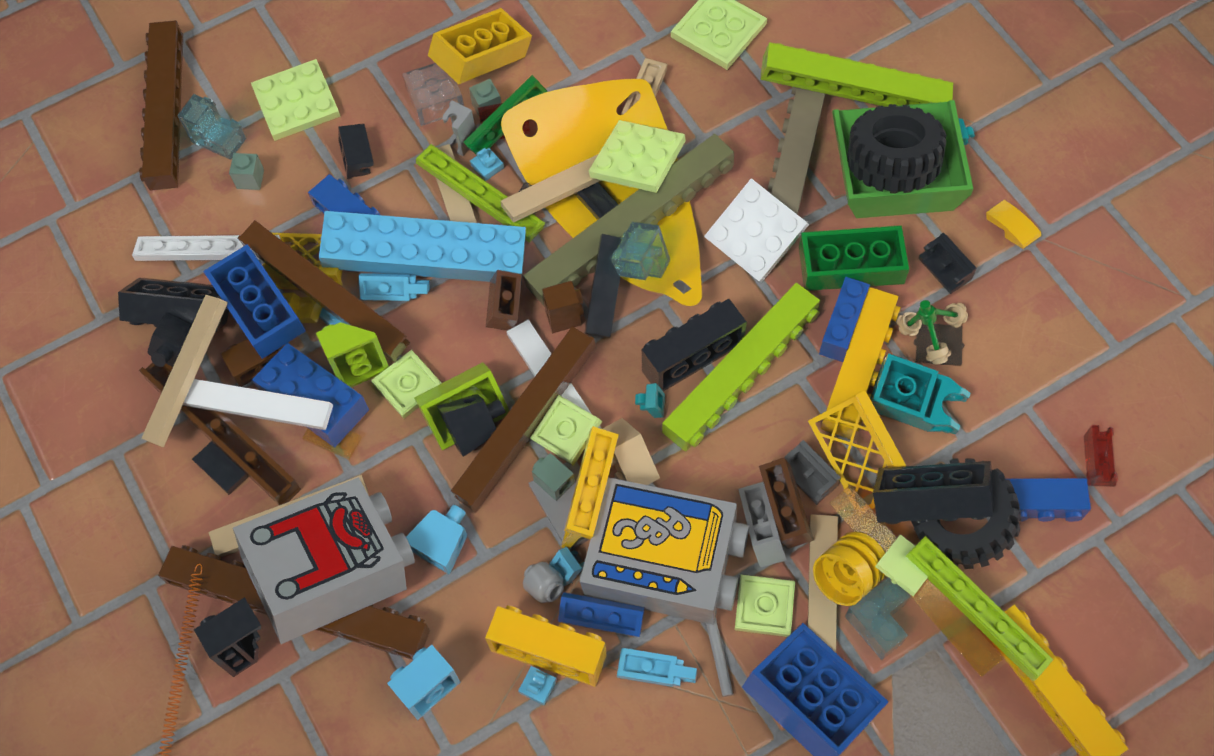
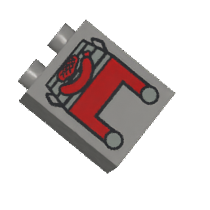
[233,477,415,644]

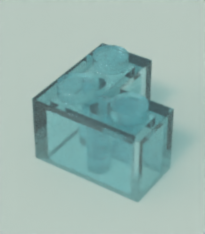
[178,94,246,160]
[612,222,671,280]
[845,577,910,660]

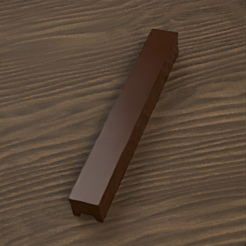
[237,220,410,363]
[451,326,596,513]
[139,363,301,505]

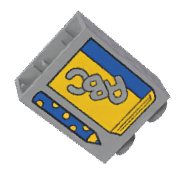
[580,477,749,625]

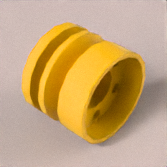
[813,531,886,606]

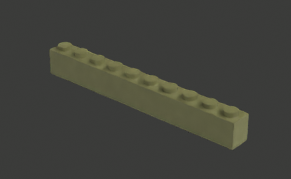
[523,134,734,307]

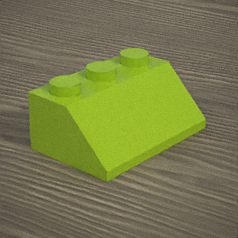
[316,322,389,388]
[414,362,510,450]

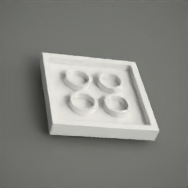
[704,179,809,283]

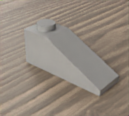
[739,482,786,568]

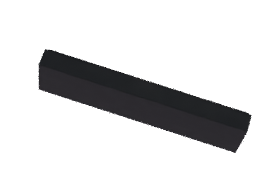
[584,234,626,338]

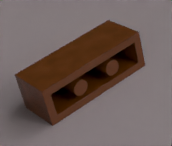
[759,458,814,549]

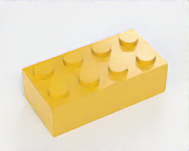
[428,8,532,84]
[485,605,607,687]

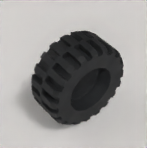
[848,104,946,193]
[911,458,1021,569]

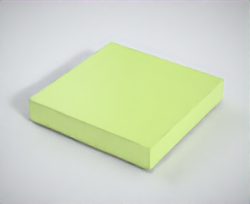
[371,350,441,419]
[530,395,602,466]
[735,574,795,637]

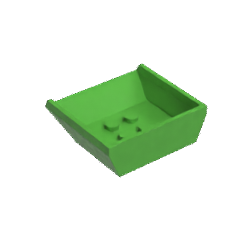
[832,100,973,218]

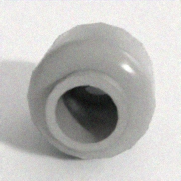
[523,562,564,603]

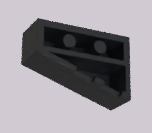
[193,597,261,677]

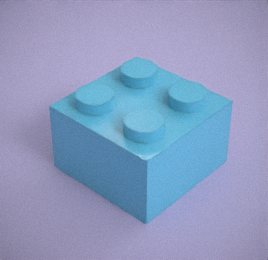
[387,645,461,720]

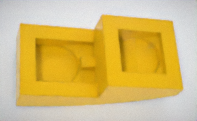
[986,200,1041,249]
[282,292,322,323]

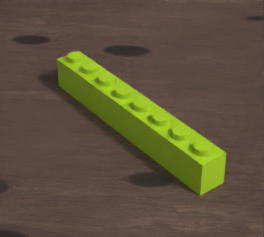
[760,42,953,107]
[662,282,820,452]

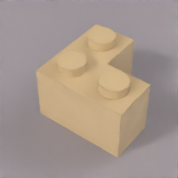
[603,418,660,485]

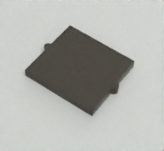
[913,323,965,366]

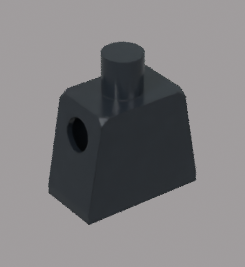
[147,312,192,367]
[437,394,506,457]

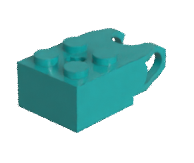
[870,353,971,434]

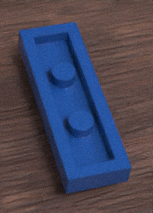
[558,592,645,637]

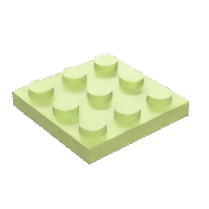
[671,0,767,70]
[251,59,341,141]
[589,120,686,193]

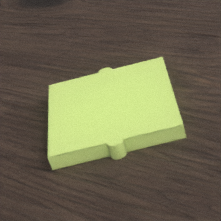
[875,535,928,596]

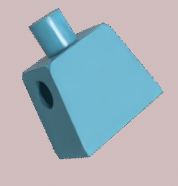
[406,505,467,574]

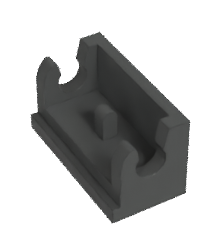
[784,440,841,505]

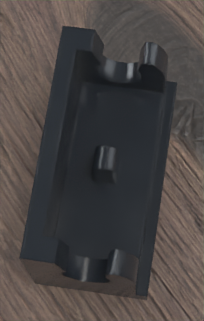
[338,124,374,179]
[918,233,977,294]

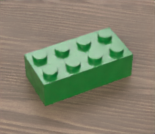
[798,225,909,291]

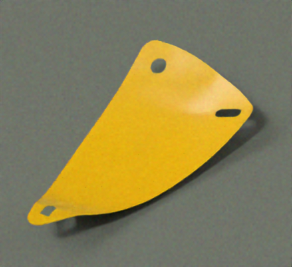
[501,79,702,306]

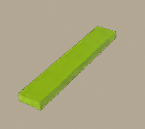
[416,144,545,243]
[906,536,1054,681]

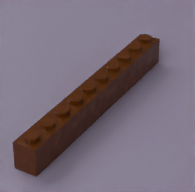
[158,545,430,660]

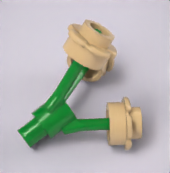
[897,300,968,364]

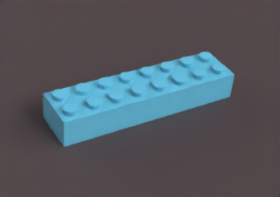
[319,211,526,284]

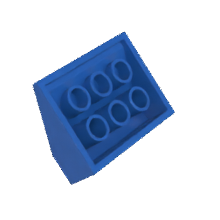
[742,623,889,756]

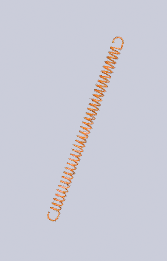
[158,564,203,756]

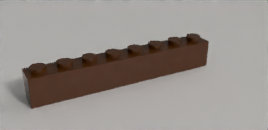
[139,20,183,191]

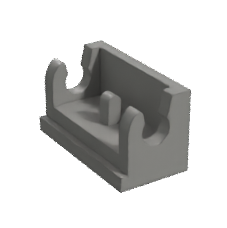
[443,100,476,156]

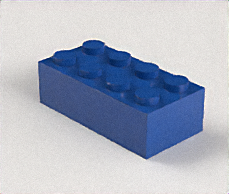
[203,244,306,359]
[252,343,369,448]

